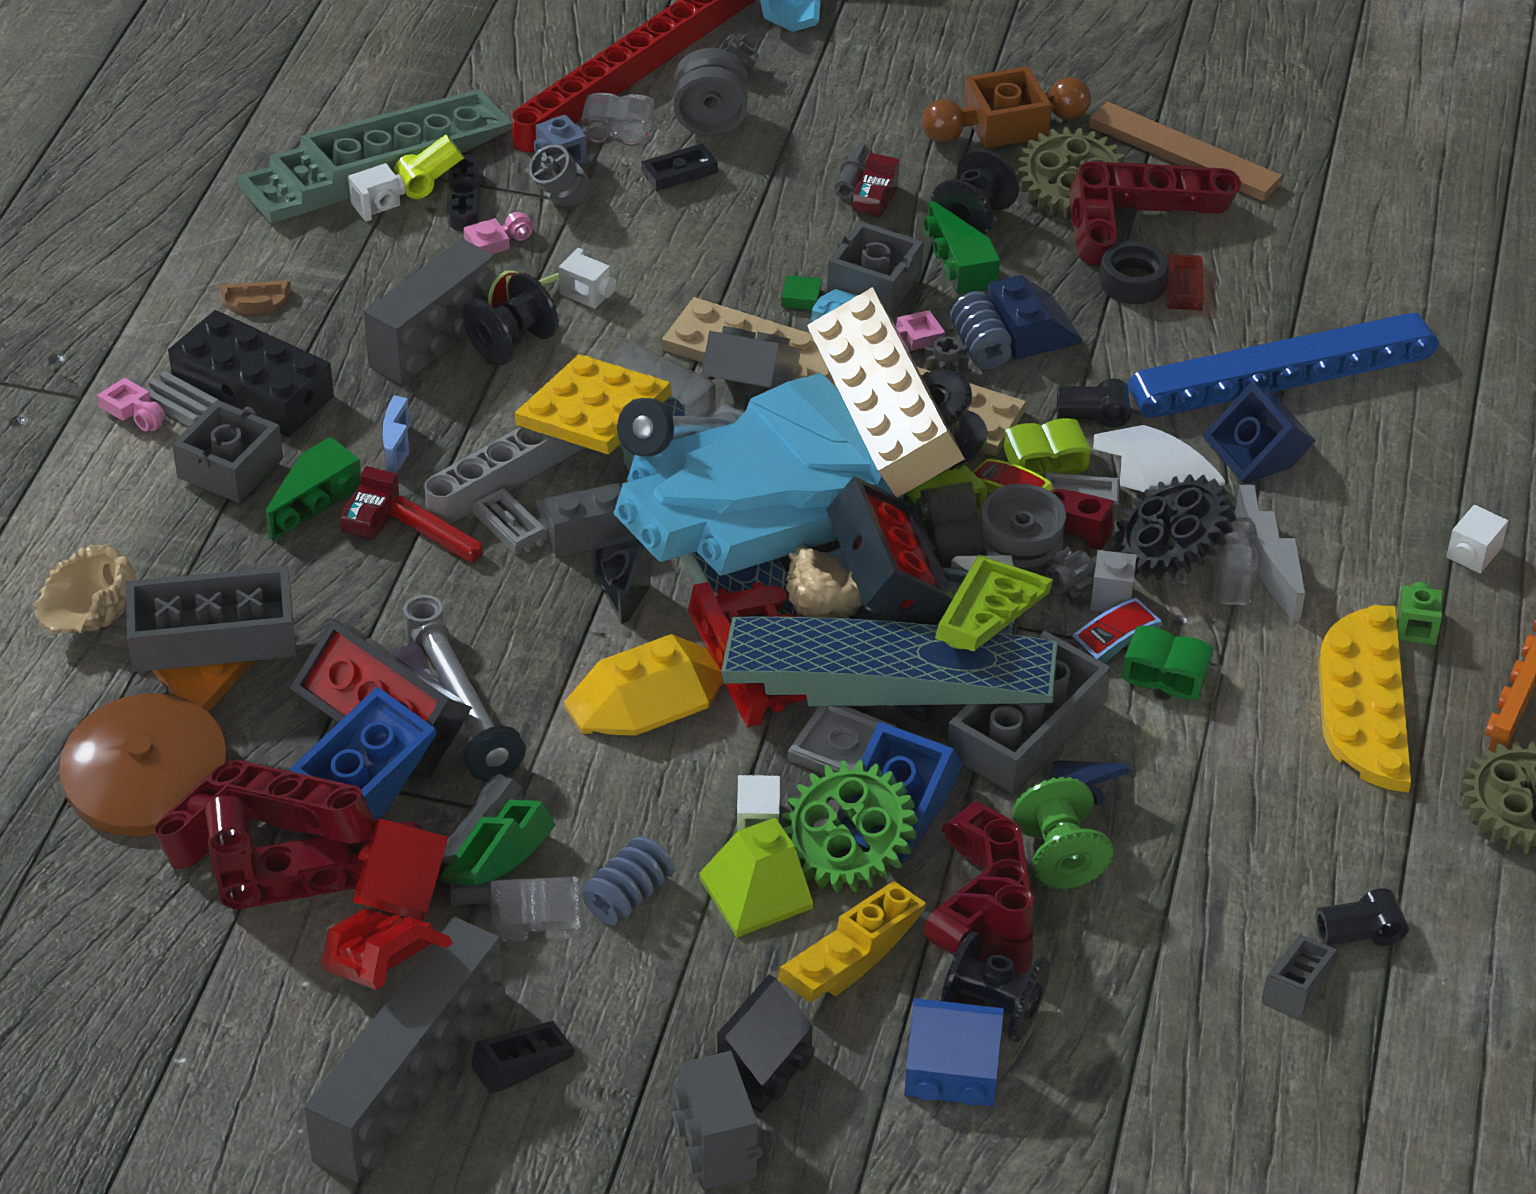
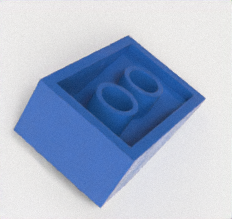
[289,686,437,820]
[837,721,963,864]

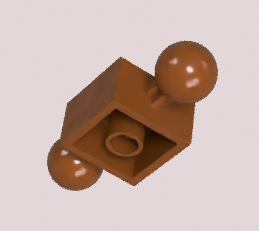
[921,66,1091,149]

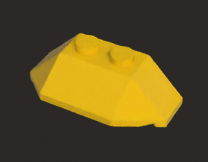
[564,634,724,736]

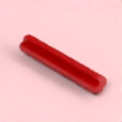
[389,496,483,563]

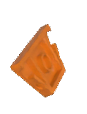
[152,660,256,712]

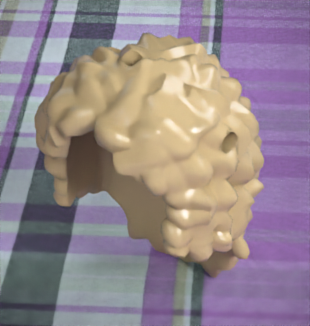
[33,544,137,635]
[786,545,863,619]

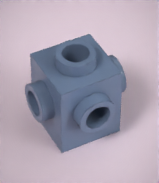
[534,115,587,165]

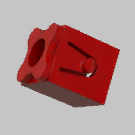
[353,819,448,921]

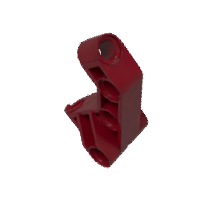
[923,802,1034,974]

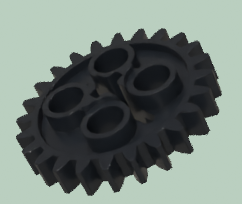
[1113,474,1237,580]

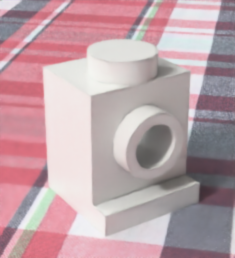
[348,163,405,222]
[558,248,616,309]

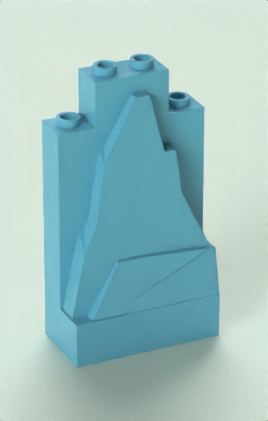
[613,373,904,576]

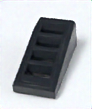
[471,1021,575,1094]

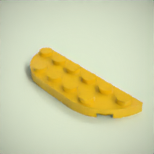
[1318,605,1411,793]

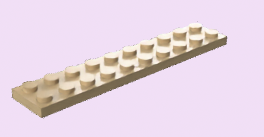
[662,297,1026,457]

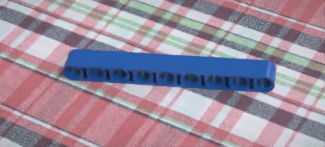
[1127,313,1439,418]

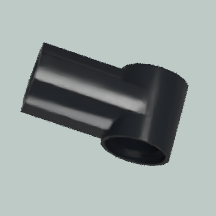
[1056,378,1131,428]
[1315,888,1409,946]

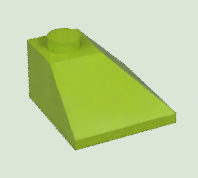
[699,817,813,938]

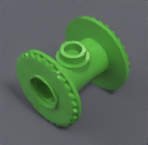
[1012,777,1114,890]

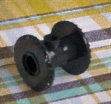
[931,149,1020,235]
[462,273,559,366]
[921,369,988,471]
[940,932,1050,1041]

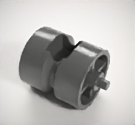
[528,144,590,208]

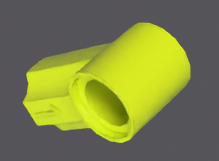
[394,134,464,200]

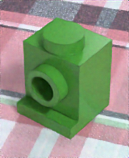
[1397,582,1442,645]

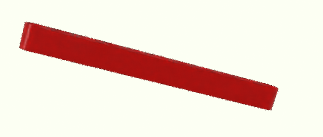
[511,0,756,152]

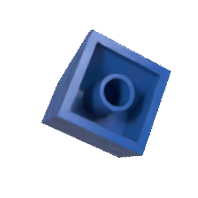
[904,998,1004,1106]

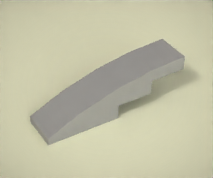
[1235,485,1305,621]

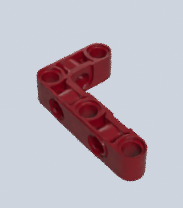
[1069,161,1241,265]
[153,760,376,869]
[205,796,422,909]

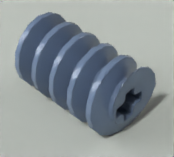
[950,291,1012,370]
[582,837,676,927]

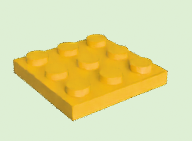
[514,354,672,455]

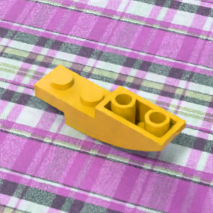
[778,881,926,1003]

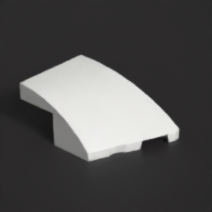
[1093,425,1225,492]

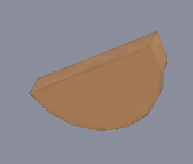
[219,280,291,315]

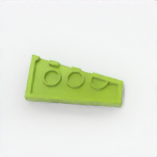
[935,554,1053,652]

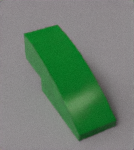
[440,799,556,885]

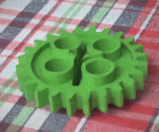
[781,760,918,893]

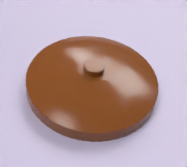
[59,693,228,836]

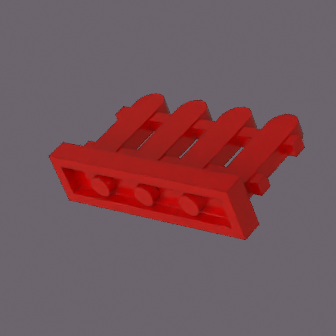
[687,582,807,728]

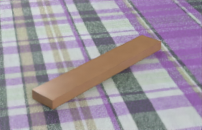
[1089,101,1282,202]

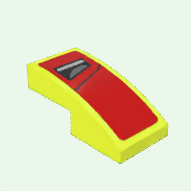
[973,459,1054,493]

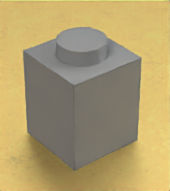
[1090,550,1137,612]

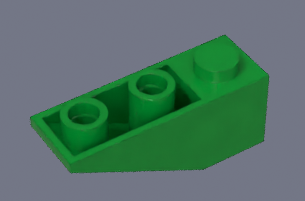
[923,201,1000,294]
[265,437,361,541]

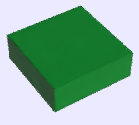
[781,275,822,310]

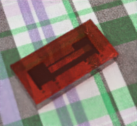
[1166,254,1204,311]

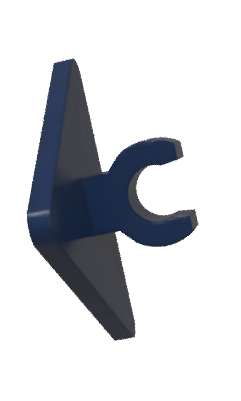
[1050,760,1131,806]

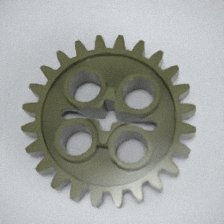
[1017,127,1125,219]
[1460,741,1536,854]

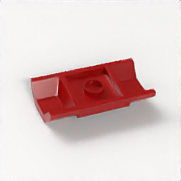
[321,908,453,990]

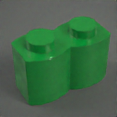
[1121,626,1214,700]

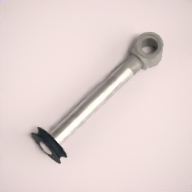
[617,398,743,457]
[403,595,526,781]

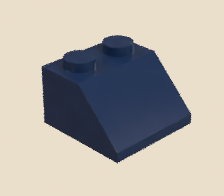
[988,275,1081,360]
[1202,381,1316,483]

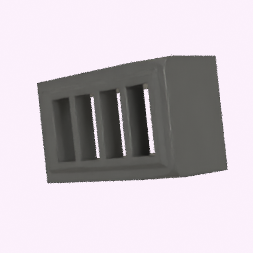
[1262,935,1339,1018]

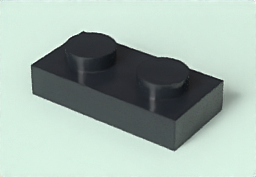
[641,143,718,191]

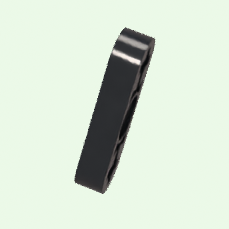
[447,155,480,231]

